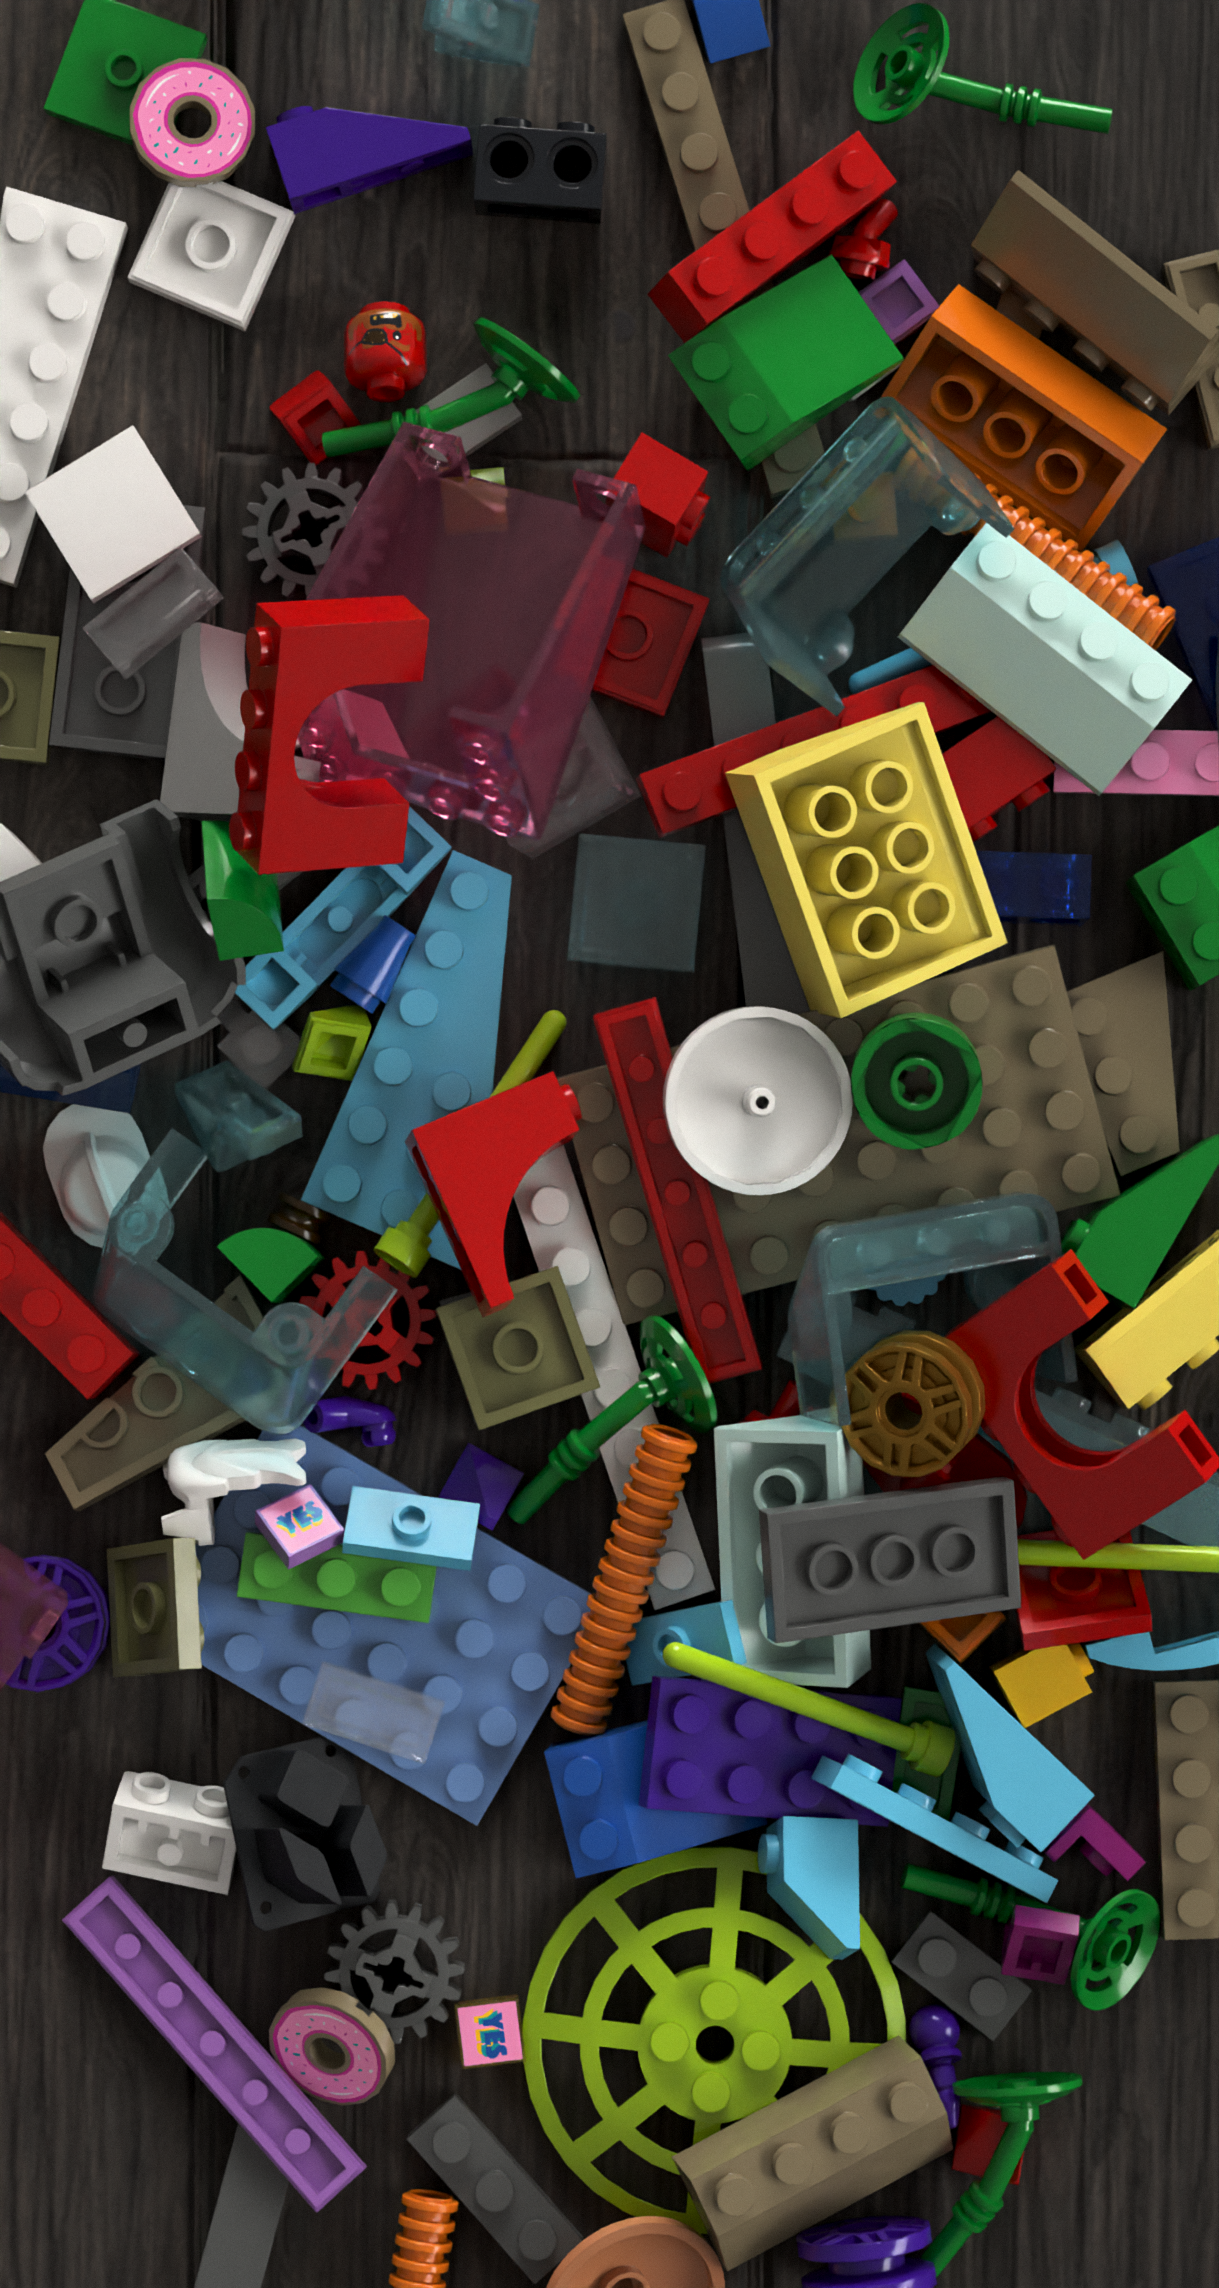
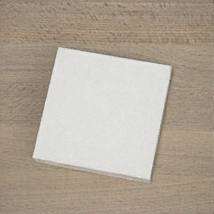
[127,181,295,331]
[24,425,202,604]

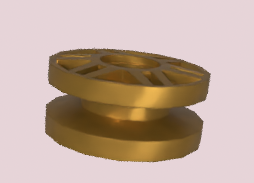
[838,1330,985,1477]

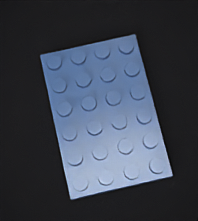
[195,1410,592,1826]

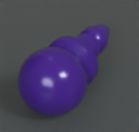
[909,2004,962,2129]

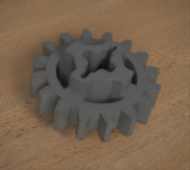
[242,463,382,601]
[324,1899,465,2044]

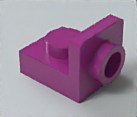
[1043,1803,1146,1881]
[1001,1905,1080,1985]

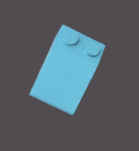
[926,1644,1095,1852]

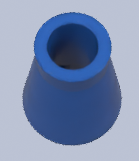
[330,915,416,1014]

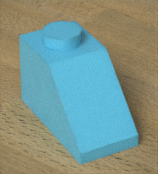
[758,1816,860,1960]

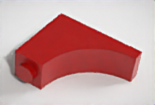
[405,1071,582,1317]

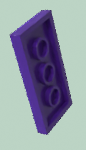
[638,1676,902,1827]

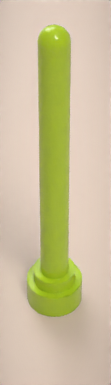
[374,1010,567,1278]
[1017,1539,1219,1573]
[663,1642,955,1778]

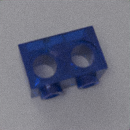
[976,851,1092,926]

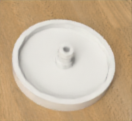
[663,1006,853,1195]

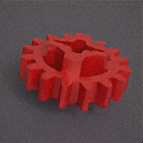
[297,1251,437,1390]

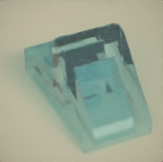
[422,0,540,67]
[175,1060,303,1172]

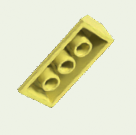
[1073,1229,1219,1411]

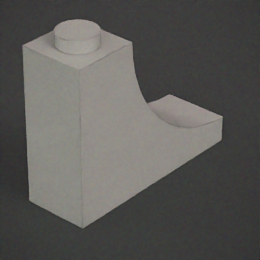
[160,622,321,822]

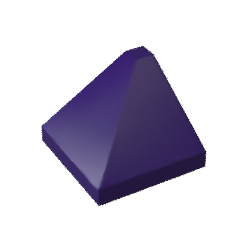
[438,1442,524,1531]

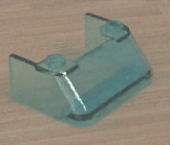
[721,396,1015,716]
[93,1128,398,1435]
[788,1192,1078,1427]

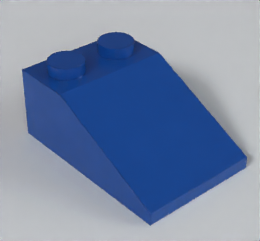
[544,1720,768,1878]

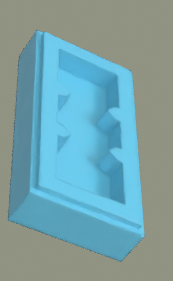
[342,1486,480,1571]
[626,1599,747,1686]

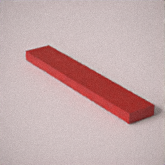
[593,997,762,1384]

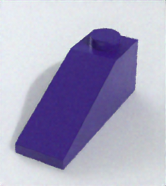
[266,106,473,214]

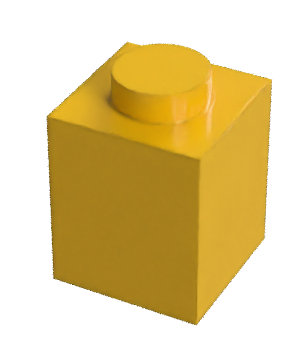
[988,1643,1094,1728]

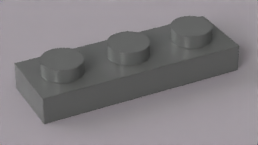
[407,2092,583,2284]

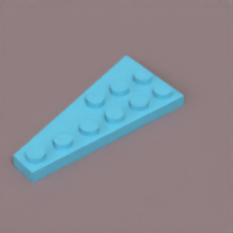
[301,850,512,1270]

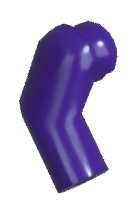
[302,1396,397,1448]

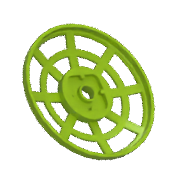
[523,1845,906,2234]

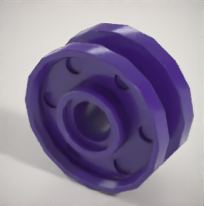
[0,1554,111,1692]
[796,2215,937,2288]

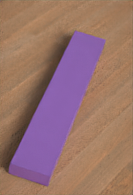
[62,1876,367,2213]

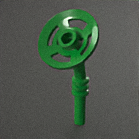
[853,3,1113,134]
[322,317,580,458]
[506,1315,717,1524]
[900,1863,1160,2011]
[919,2072,1083,2278]

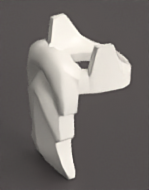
[161,1439,306,1546]

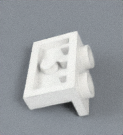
[102,1771,237,1895]

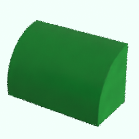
[202,820,284,961]
[217,1228,326,1303]

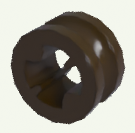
[267,1191,332,1244]

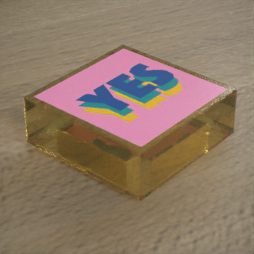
[454,1994,526,2069]

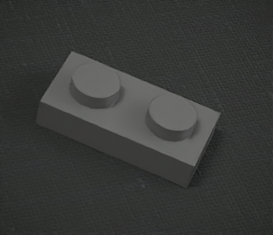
[890,1908,1032,2041]

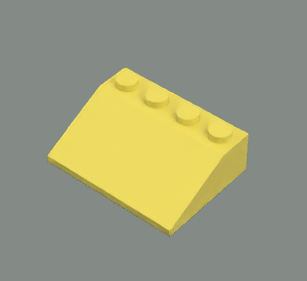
[725,702,1008,1018]

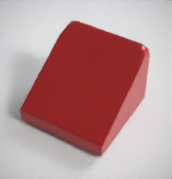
[269,370,361,466]
[951,2104,1024,2185]

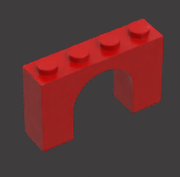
[229,595,430,875]
[944,1249,1219,1560]

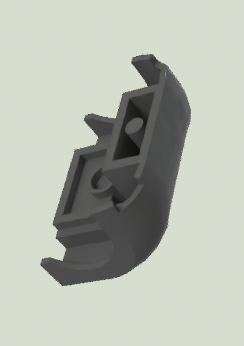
[0,799,246,1096]

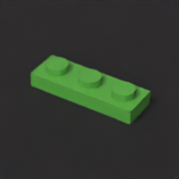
[237,1532,437,1623]

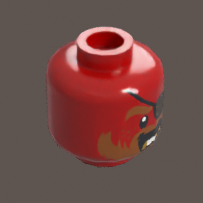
[344,301,427,402]

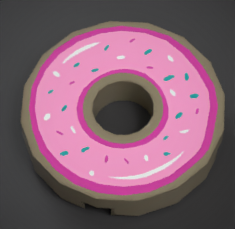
[130,58,255,187]
[269,1987,395,2106]

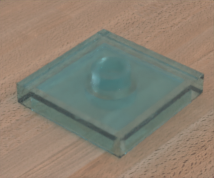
[567,833,706,973]

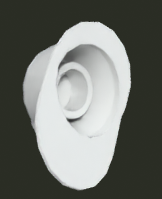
[43,1104,163,1249]

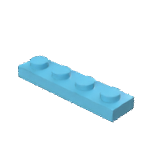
[811,1754,1058,1903]

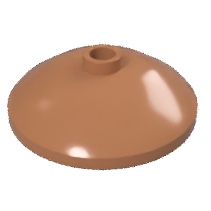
[546,2216,725,2288]

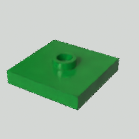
[43,0,208,146]

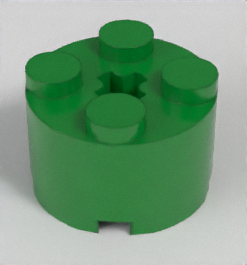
[851,1013,983,1150]

